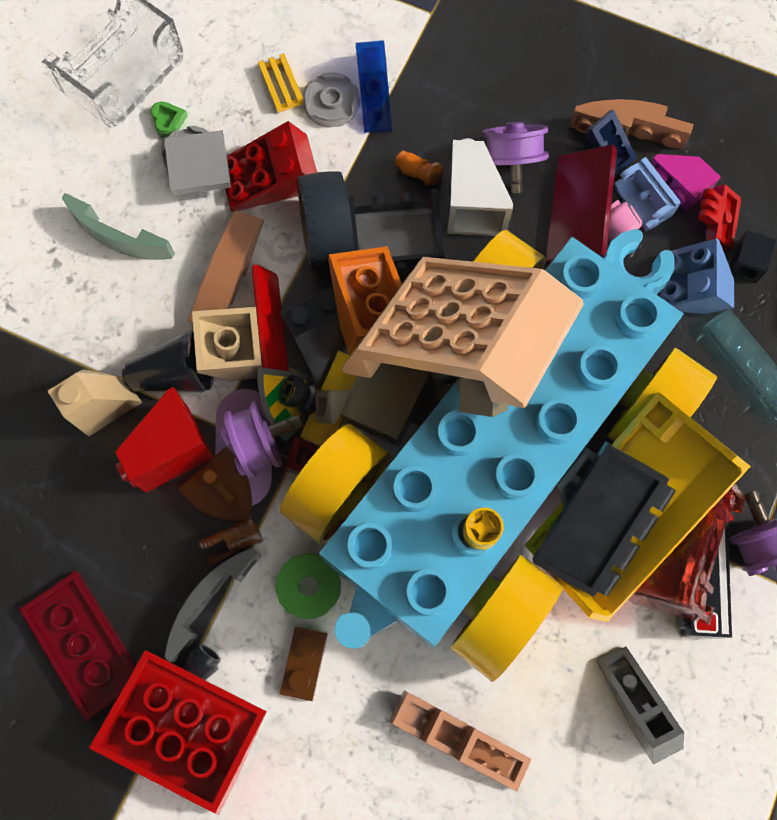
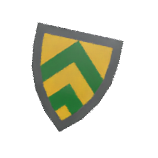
[258,367,311,442]

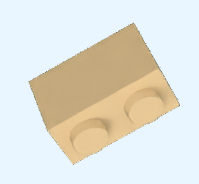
[192,307,262,381]

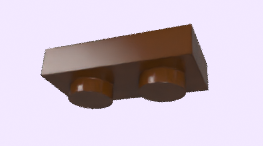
[280,626,328,702]

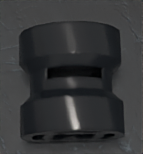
[278,375,322,415]

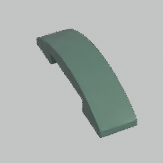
[62,193,175,260]

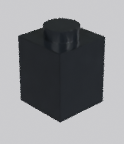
[729,230,776,283]

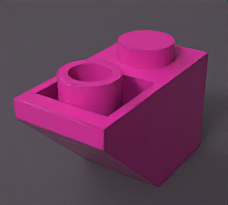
[651,154,721,212]

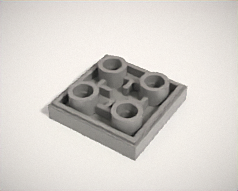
[164,130,231,196]

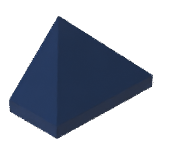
[584,110,636,176]

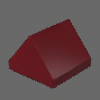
[284,437,318,475]

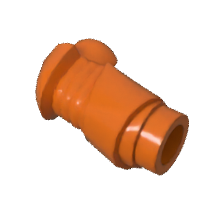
[395,150,444,186]

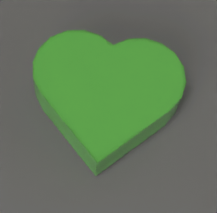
[150,101,187,138]

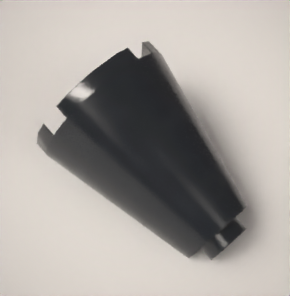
[122,331,214,393]

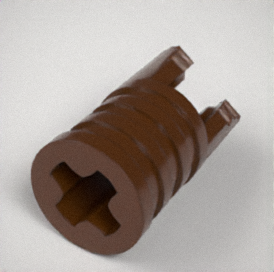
[197,515,264,567]

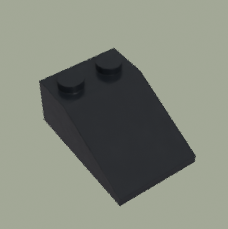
[280,286,351,388]

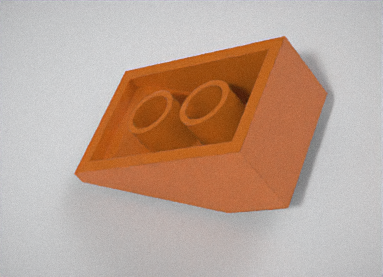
[328,246,402,355]

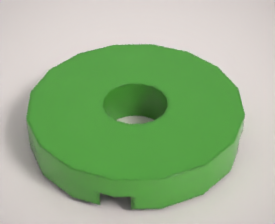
[276,553,341,619]

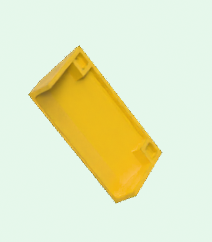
[524,392,751,622]

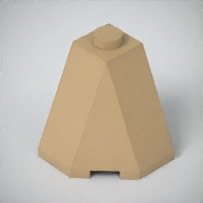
[48,369,142,436]

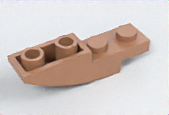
[569,99,694,150]

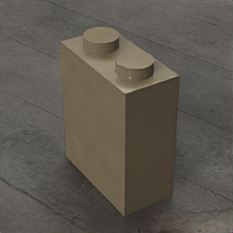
[340,363,432,447]

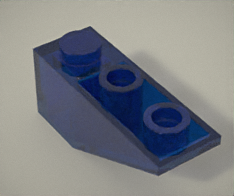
[355,40,393,133]

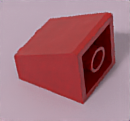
[116,387,214,493]

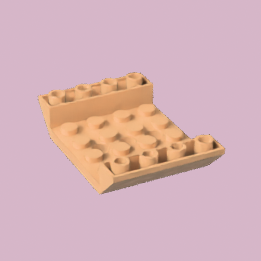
[341,257,584,408]

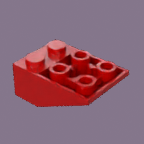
[225,121,317,212]

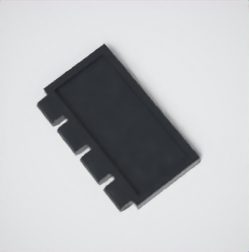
[532,441,676,597]

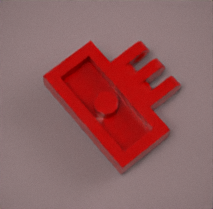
[698,184,741,252]

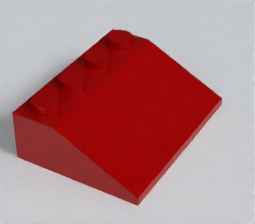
[89,650,267,815]

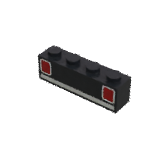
[674,502,732,639]

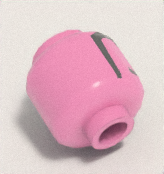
[608,200,642,244]

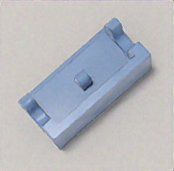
[613,157,681,232]

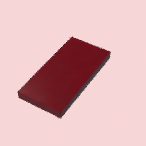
[546,144,617,265]
[18,571,136,722]

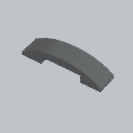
[165,549,262,662]

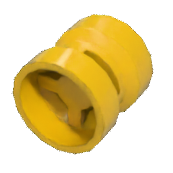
[463,507,504,550]

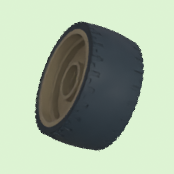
[297,171,354,266]

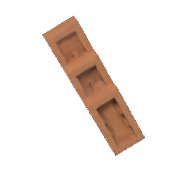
[188,209,264,324]
[389,690,532,792]

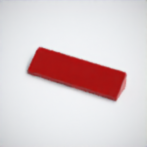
[251,264,289,371]

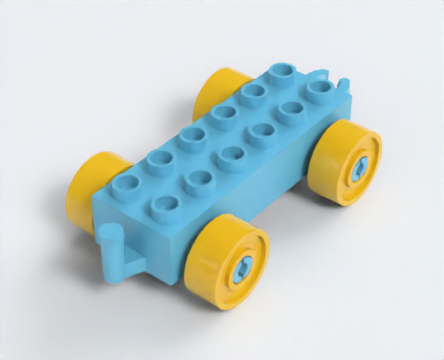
[280,229,717,682]

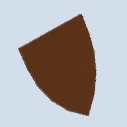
[178,447,253,521]

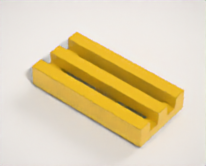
[258,53,304,113]

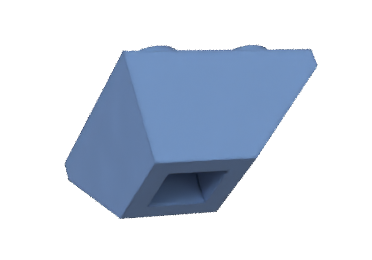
[660,238,734,314]

